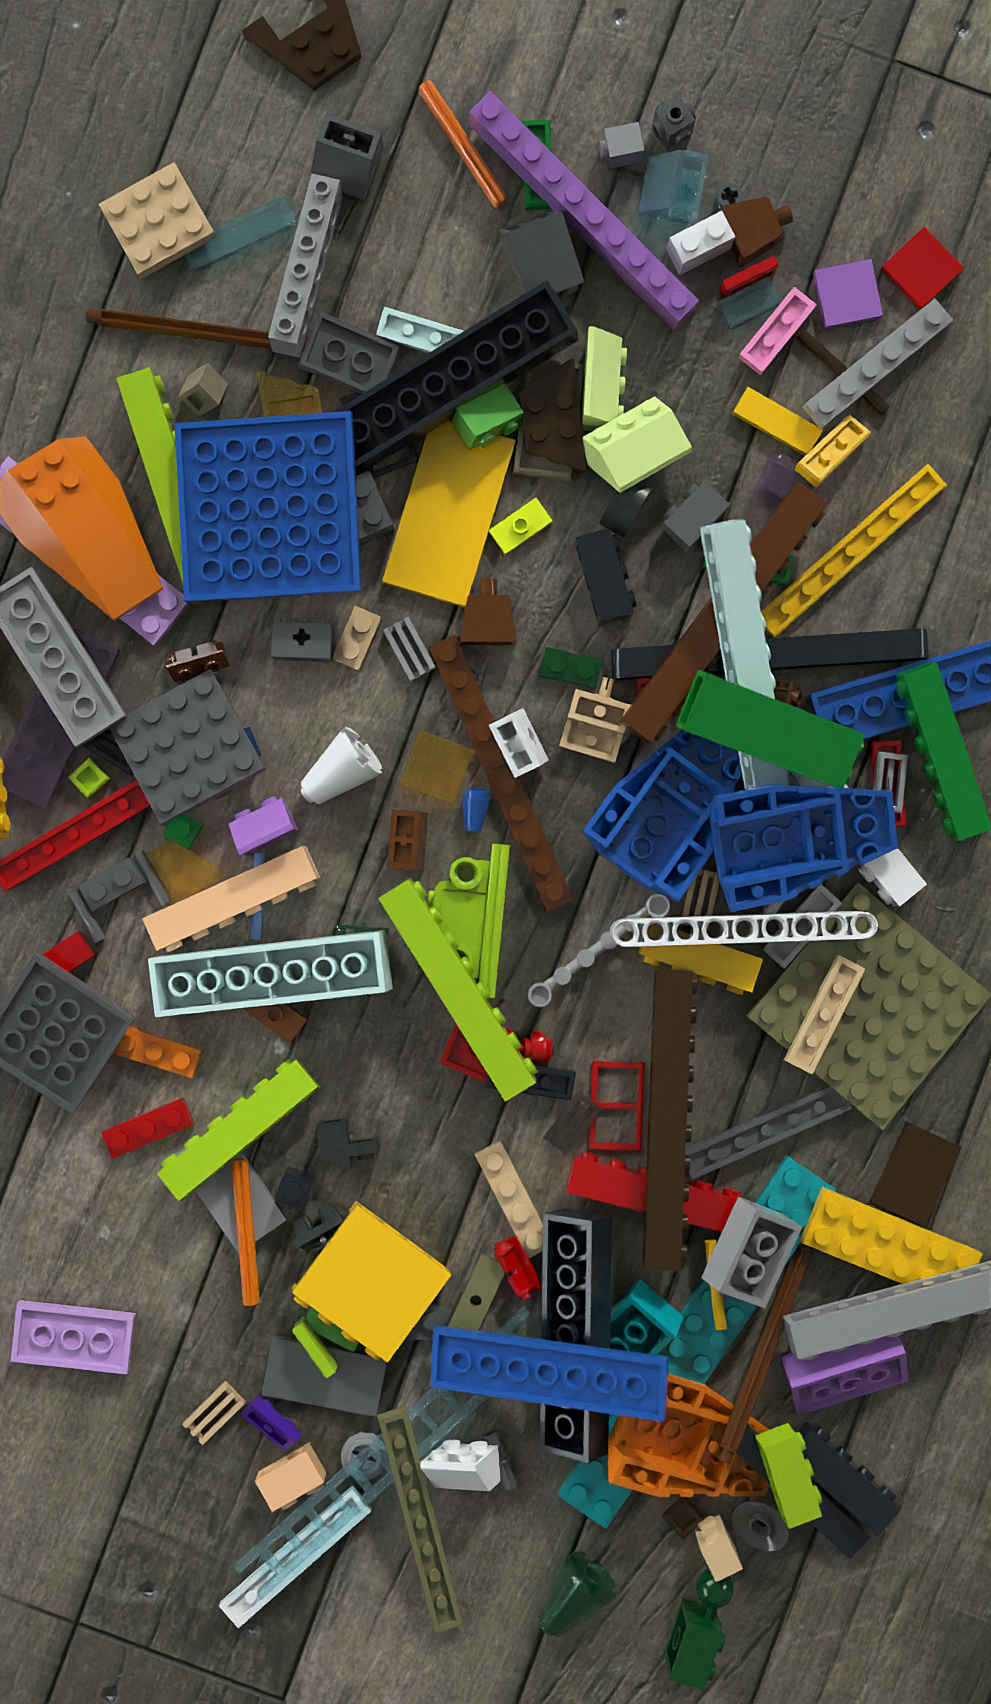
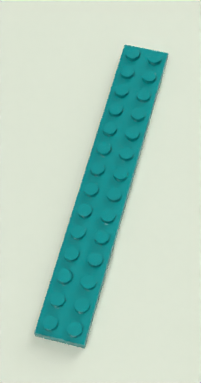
[557,1155,836,1529]

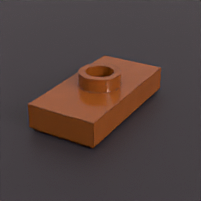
[243,1003,308,1043]

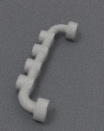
[528,894,670,1007]

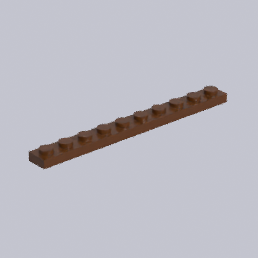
[429,635,574,912]

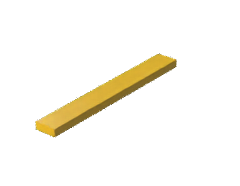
[761,464,947,638]

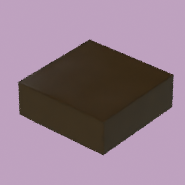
[662,1496,704,1539]

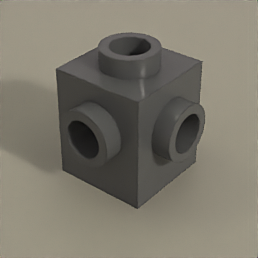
[652,96,696,150]

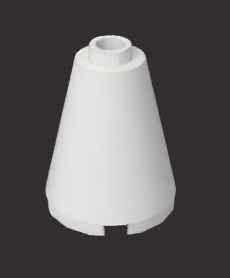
[300,727,382,804]

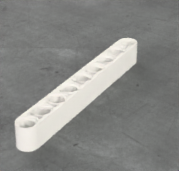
[610,911,878,947]

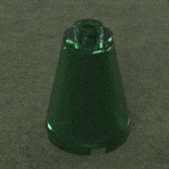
[539,1551,616,1637]

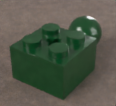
[664,1569,734,1691]

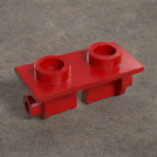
[494,1235,542,1301]

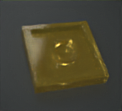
[399,729,474,804]

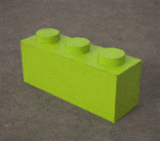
[755,1423,823,1529]

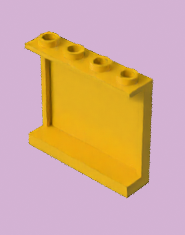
[292,1201,451,1363]

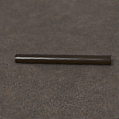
[797,329,890,415]

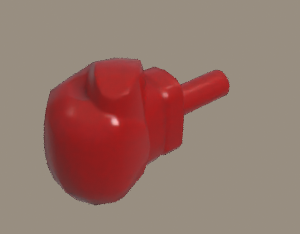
[518,1031,553,1063]

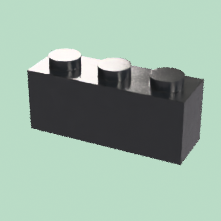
[574,528,637,626]

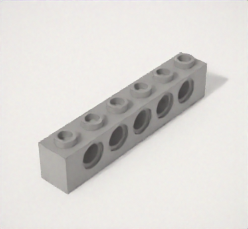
[268,173,343,358]

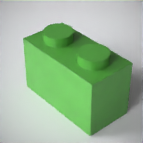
[452,384,524,450]

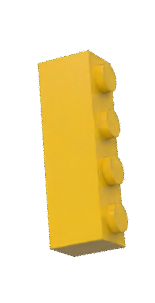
[638,923,763,995]

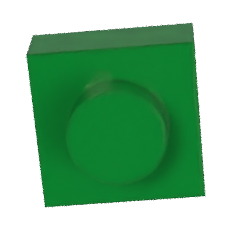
[163,814,204,850]

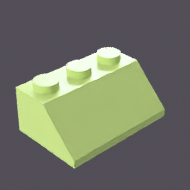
[581,326,627,431]
[582,396,692,493]

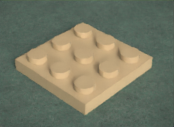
[99,162,216,279]

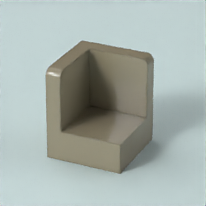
[179,363,227,417]

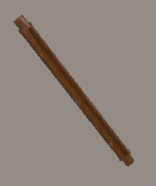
[86,308,308,354]
[717,1242,813,1464]

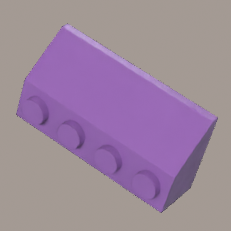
[781,1336,908,1416]

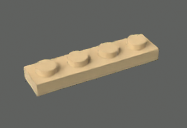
[784,955,865,1074]
[475,1140,543,1258]

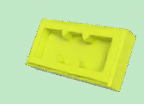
[489,498,553,556]

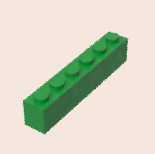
[895,662,991,841]

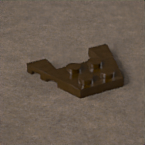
[242,0,362,91]

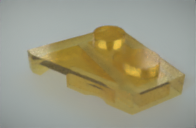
[256,371,323,417]
[146,839,225,903]

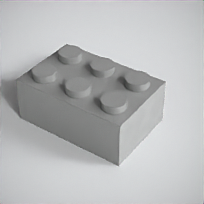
[701,1196,802,1308]

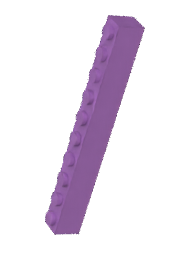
[469,91,699,331]

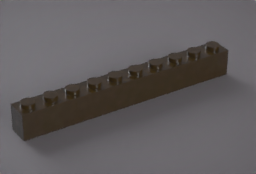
[642,968,698,1271]

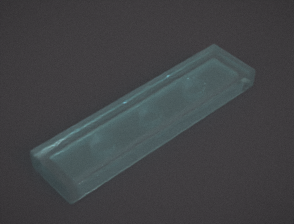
[185,196,298,274]

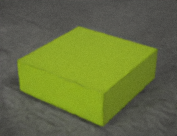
[68,758,111,799]

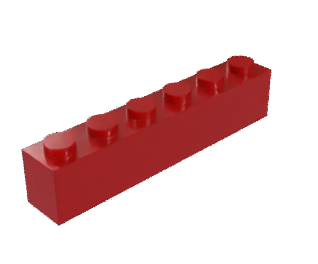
[566,1151,745,1232]

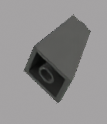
[498,210,584,295]

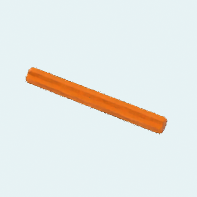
[419,80,507,208]
[231,1159,260,1306]

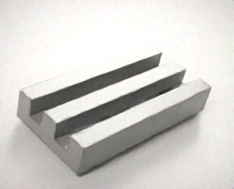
[383,617,436,682]
[873,752,908,814]

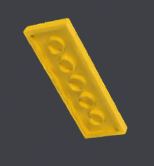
[800,1187,983,1284]

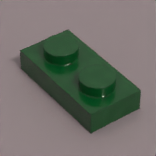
[540,647,603,689]

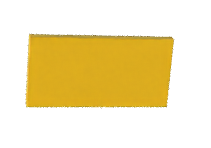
[382,420,516,608]

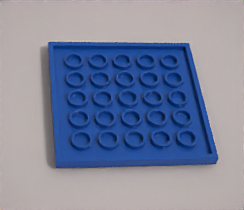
[175,411,362,603]

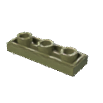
[447,1253,505,1331]

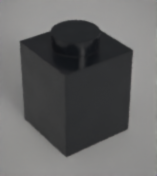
[274,1166,316,1210]

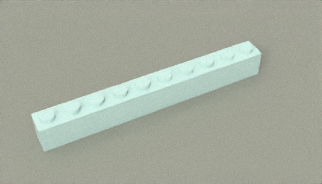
[700,520,790,790]

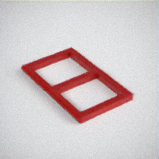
[589,1061,645,1152]

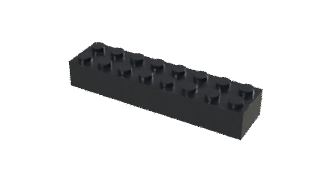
[540,1208,612,1463]

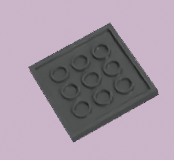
[110,669,266,826]
[0,952,136,1114]

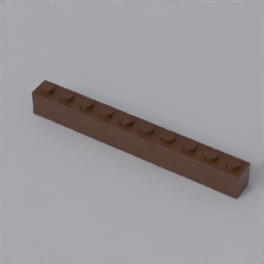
[619,481,827,743]

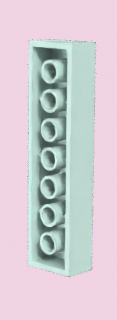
[148,930,393,1017]

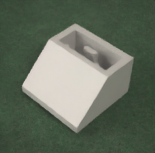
[420,1439,501,1491]

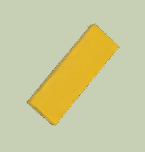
[732,387,823,456]
[794,414,871,488]

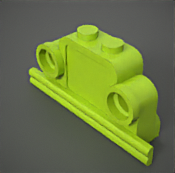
[428,844,510,998]

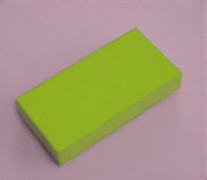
[292,1317,338,1378]

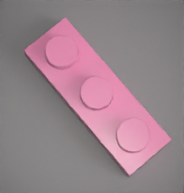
[738,287,817,375]

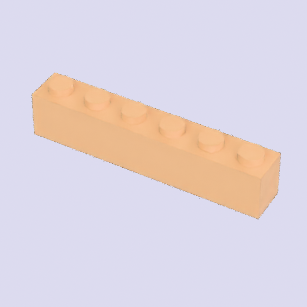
[142,846,321,953]

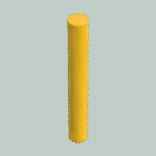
[704,1239,727,1330]

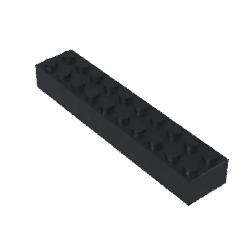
[334,280,579,476]

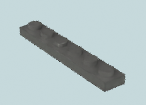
[685,1085,853,1180]

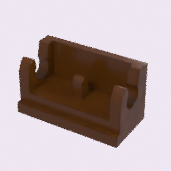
[387,809,428,871]

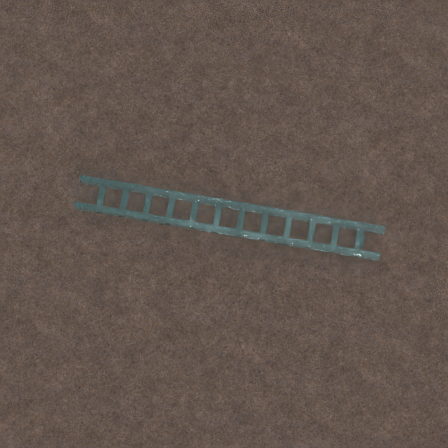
[234,1306,542,1600]

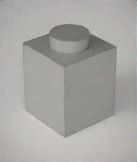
[599,122,644,169]

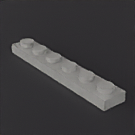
[802,298,953,429]

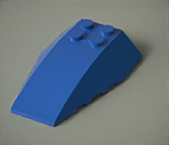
[582,730,742,901]
[710,785,898,912]

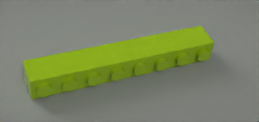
[116,367,200,605]
[378,878,538,1102]

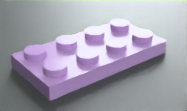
[10,1300,136,1374]

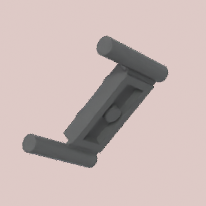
[68,850,172,943]

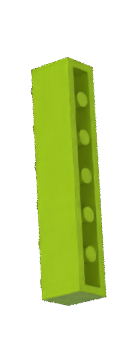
[157,1059,321,1201]

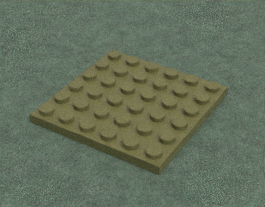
[746,882,991,1130]

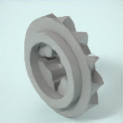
[341,1431,388,1480]

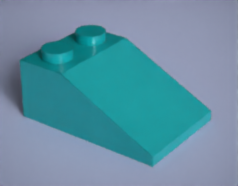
[610,1278,684,1355]

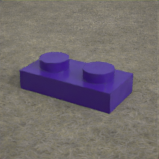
[241,1396,302,1452]

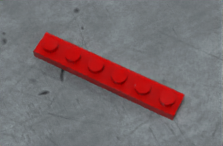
[0,780,151,892]

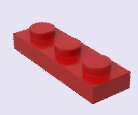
[101,1097,195,1159]

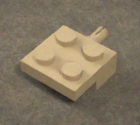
[559,677,631,763]

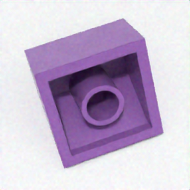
[229,796,300,856]

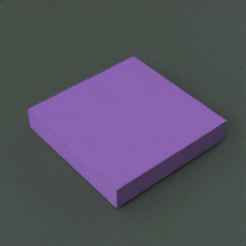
[813,259,883,330]

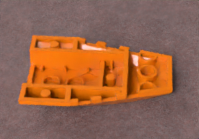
[0,436,163,621]
[608,1373,770,1497]

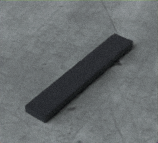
[736,1423,870,1559]

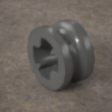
[715,183,743,211]

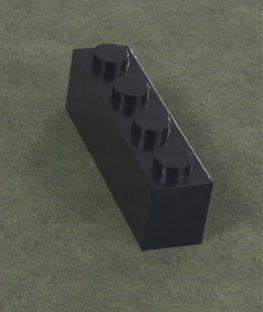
[798,1422,901,1536]

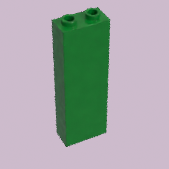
[676,670,866,788]

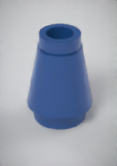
[462,788,491,831]

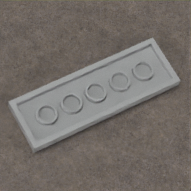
[0,567,128,748]

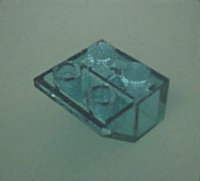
[638,150,709,225]

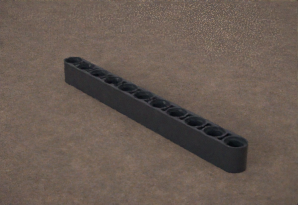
[611,628,929,680]

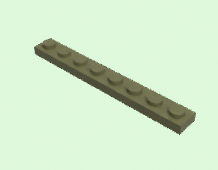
[377,1406,463,1634]

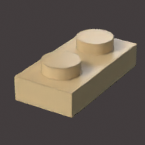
[332,606,382,671]

